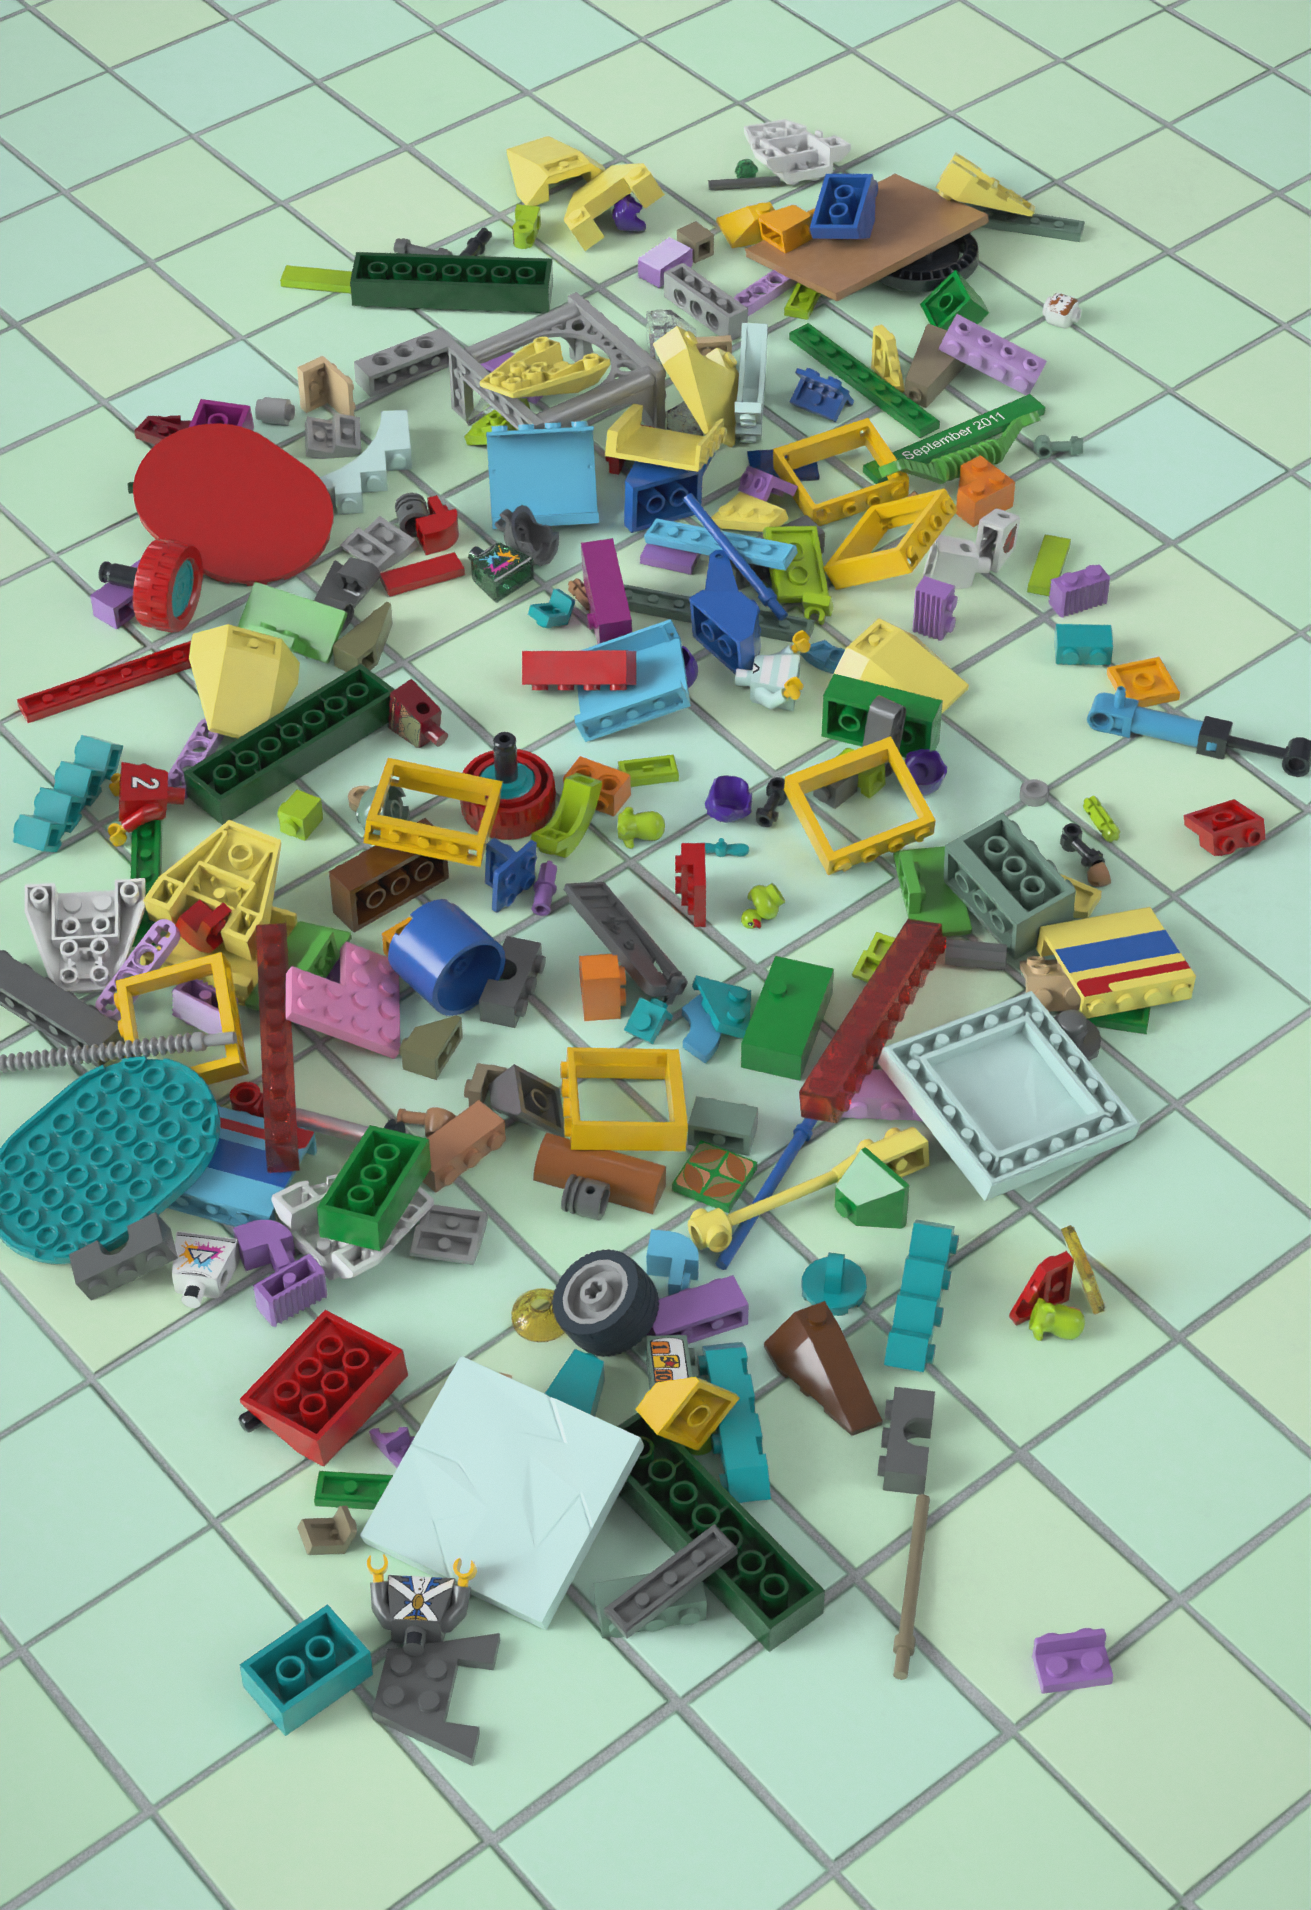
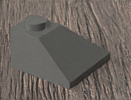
[488,1064,565,1137]

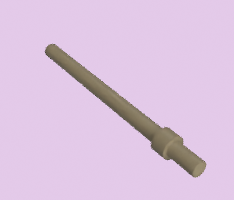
[893,1494,930,1680]

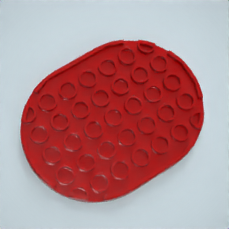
[133,423,334,586]

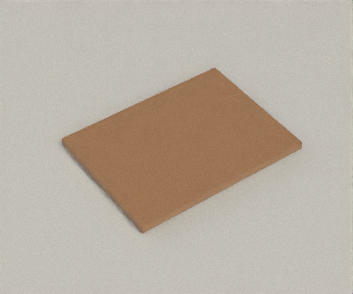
[745,174,989,302]

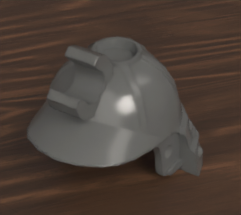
[494,505,559,566]

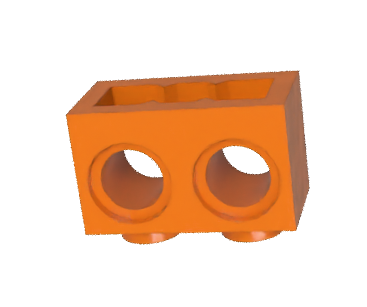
[563,756,631,816]

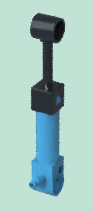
[1087,686,1311,777]

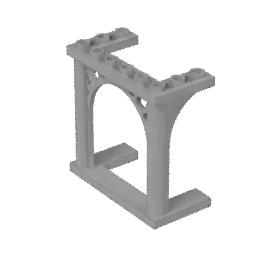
[448,292,666,430]

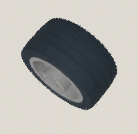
[552,1249,659,1357]

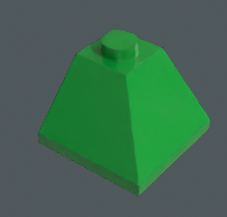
[920,270,989,331]
[834,1147,910,1229]

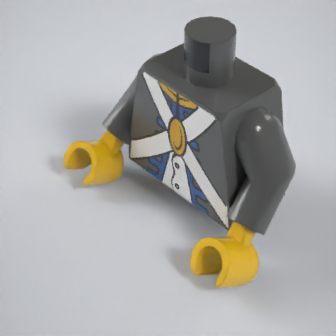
[367,1554,477,1657]

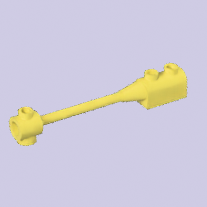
[688,1127,929,1252]

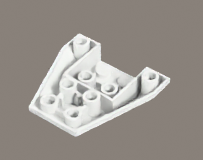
[24,878,146,994]

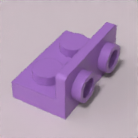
[738,466,798,502]
[1032,1628,1113,1694]

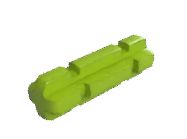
[1083,796,1120,843]

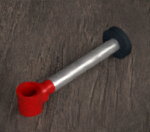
[229,1082,406,1143]

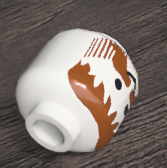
[1043,293,1082,329]

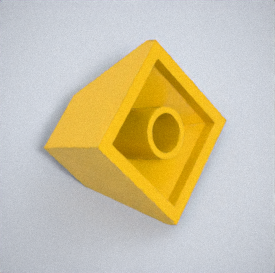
[716,202,775,249]
[635,1377,740,1451]

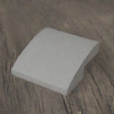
[305,413,361,459]
[340,516,418,572]
[409,1205,488,1265]

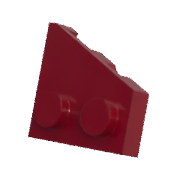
[134,415,192,445]

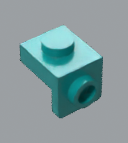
[527,589,575,629]
[624,997,674,1045]

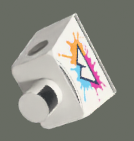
[172,1231,240,1308]

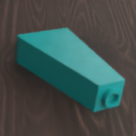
[544,1349,605,1417]

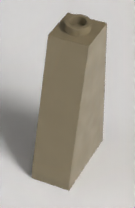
[905,324,967,408]

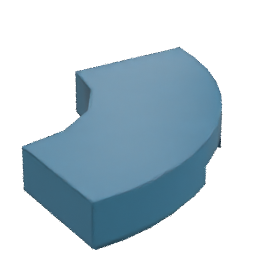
[800,640,845,674]
[682,993,721,1063]

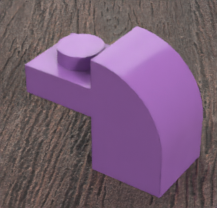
[233,1220,295,1272]

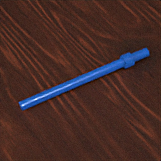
[683,493,788,621]

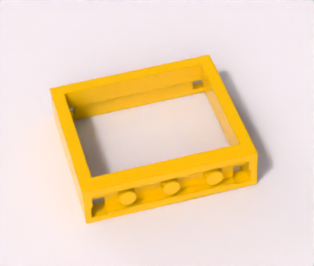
[773,418,909,526]
[823,488,958,590]
[784,736,936,875]
[363,758,503,867]
[114,952,249,1085]
[560,1047,688,1151]

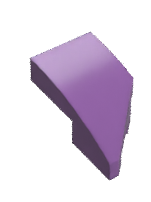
[369,1427,415,1468]

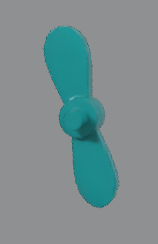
[705,838,749,857]

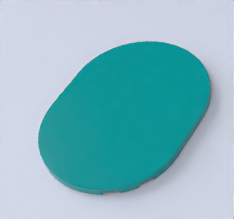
[0,1056,220,1264]

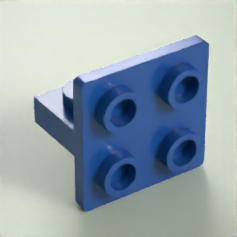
[789,368,854,422]
[485,837,537,913]

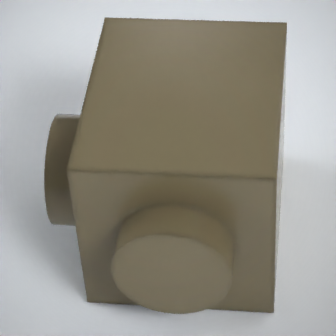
[677,221,714,263]

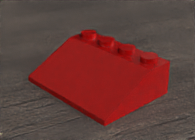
[239,1310,408,1467]

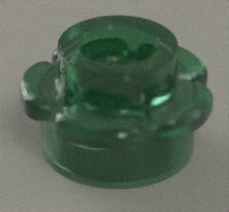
[735,159,758,178]

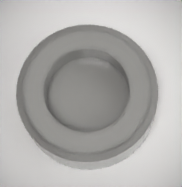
[1020,779,1049,807]

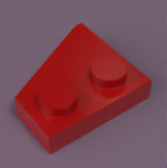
[1009,1251,1074,1326]

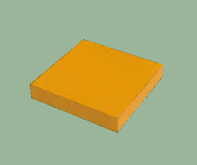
[1107,657,1180,707]

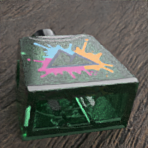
[468,543,534,603]

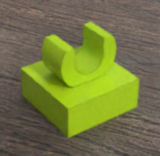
[802,592,834,625]

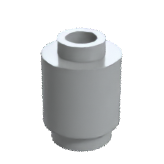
[255,397,295,425]

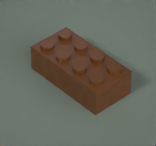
[329,818,449,933]

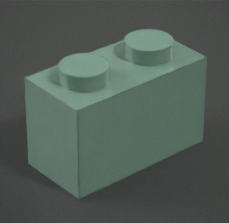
[688,1096,758,1156]

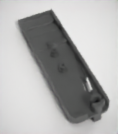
[563,882,688,1005]

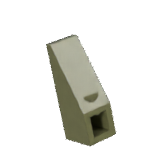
[332,602,393,672]

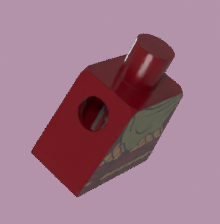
[387,679,448,748]

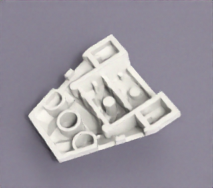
[744,119,851,185]
[272,1174,434,1280]

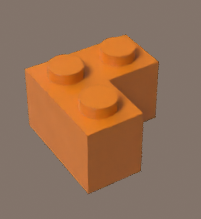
[956,455,1015,527]
[579,954,626,1021]

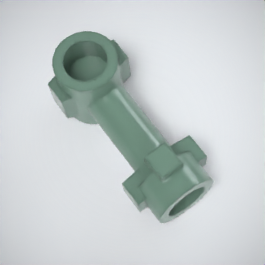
[1033,435,1083,459]

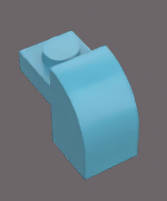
[646,1229,699,1296]

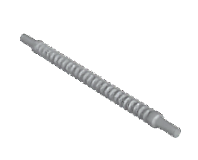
[0,1031,237,1073]

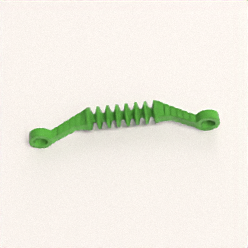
[878,411,1041,484]

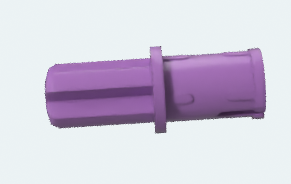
[532,861,557,916]

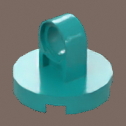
[801,1252,867,1316]

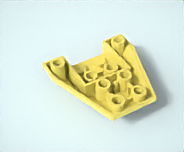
[506,136,606,206]
[480,337,611,398]
[833,618,969,713]
[189,624,300,739]

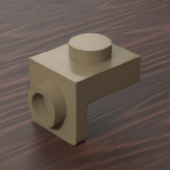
[464,1063,507,1107]
[297,1506,357,1555]

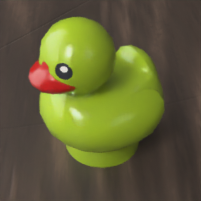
[741,883,785,929]

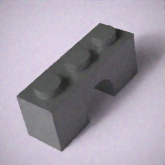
[479,936,546,1028]
[69,1212,178,1300]
[877,1387,935,1495]

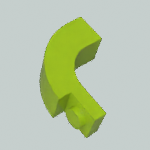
[530,773,603,858]

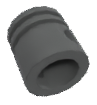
[395,492,429,538]
[561,1174,610,1221]

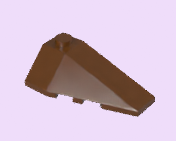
[764,1301,883,1436]

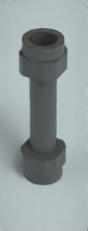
[393,238,453,255]

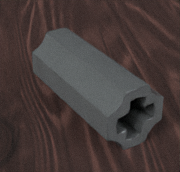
[944,939,1007,970]

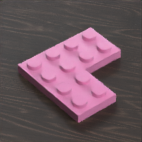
[286,942,400,1059]

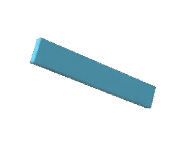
[644,518,798,571]

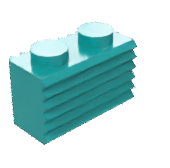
[1054,624,1113,666]

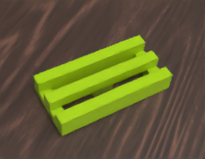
[618,754,679,787]

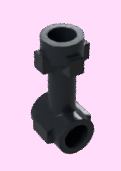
[756,777,788,828]
[1060,823,1105,868]

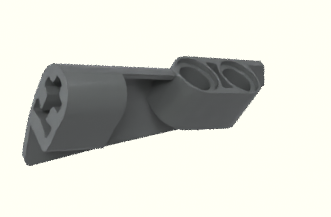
[304,557,380,659]

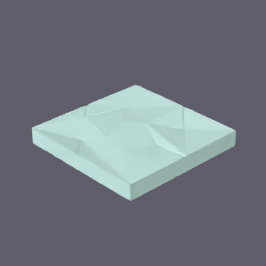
[878,991,1141,1201]
[360,1356,644,1630]

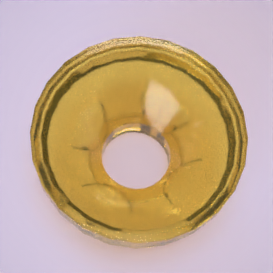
[511,1288,565,1342]

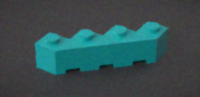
[13,735,123,852]
[884,1219,959,1372]
[697,1342,771,1503]

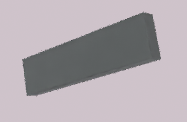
[603,1524,738,1639]

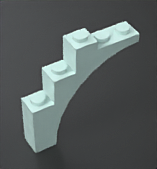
[735,323,768,443]
[319,410,412,515]

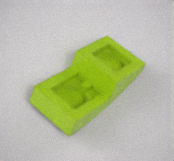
[852,932,904,986]

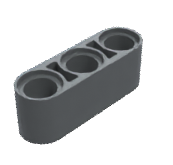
[863,695,906,777]

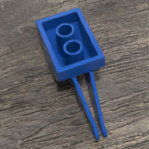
[810,174,878,239]
[624,452,715,533]
[689,550,761,675]

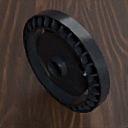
[878,233,979,292]

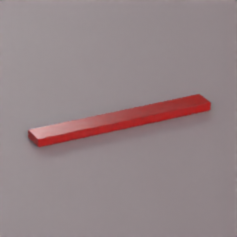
[17,641,192,723]

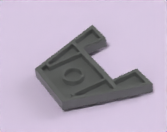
[372,1633,500,1766]

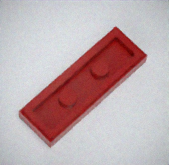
[380,552,465,597]

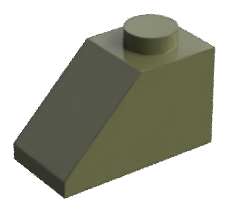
[399,1015,463,1080]

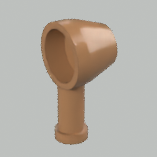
[397,1107,456,1138]

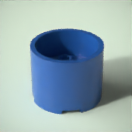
[388,899,506,1016]

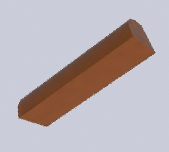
[533,1133,666,1214]

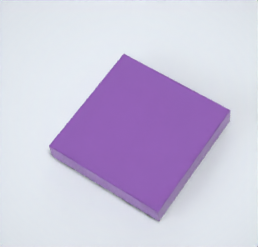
[640,543,701,574]

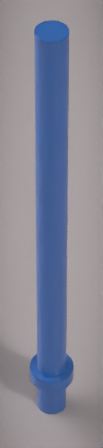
[715,1113,818,1270]

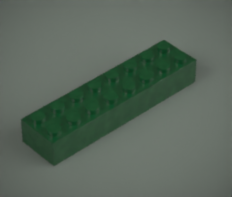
[350,252,553,313]
[184,664,395,825]
[617,1413,825,1652]

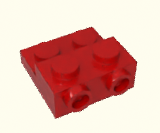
[1183,799,1266,856]
[675,843,706,927]

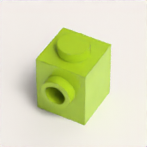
[277,789,323,841]

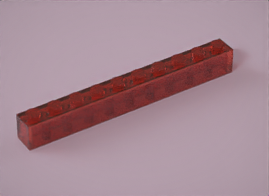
[799,919,946,1123]
[256,923,300,1173]

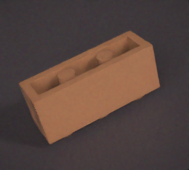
[423,1100,506,1193]

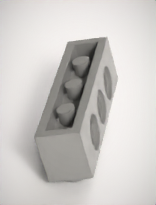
[664,263,748,341]
[354,327,457,397]

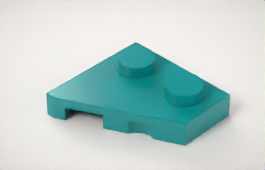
[692,975,751,1039]

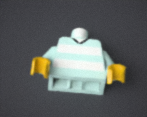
[735,630,811,711]

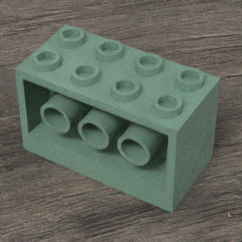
[944,813,1076,960]

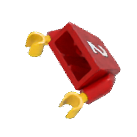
[108,762,185,847]

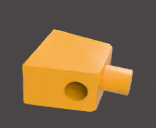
[758,205,815,254]

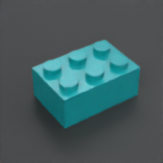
[239,1604,373,1736]

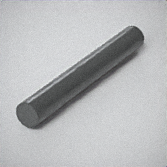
[708,176,780,190]

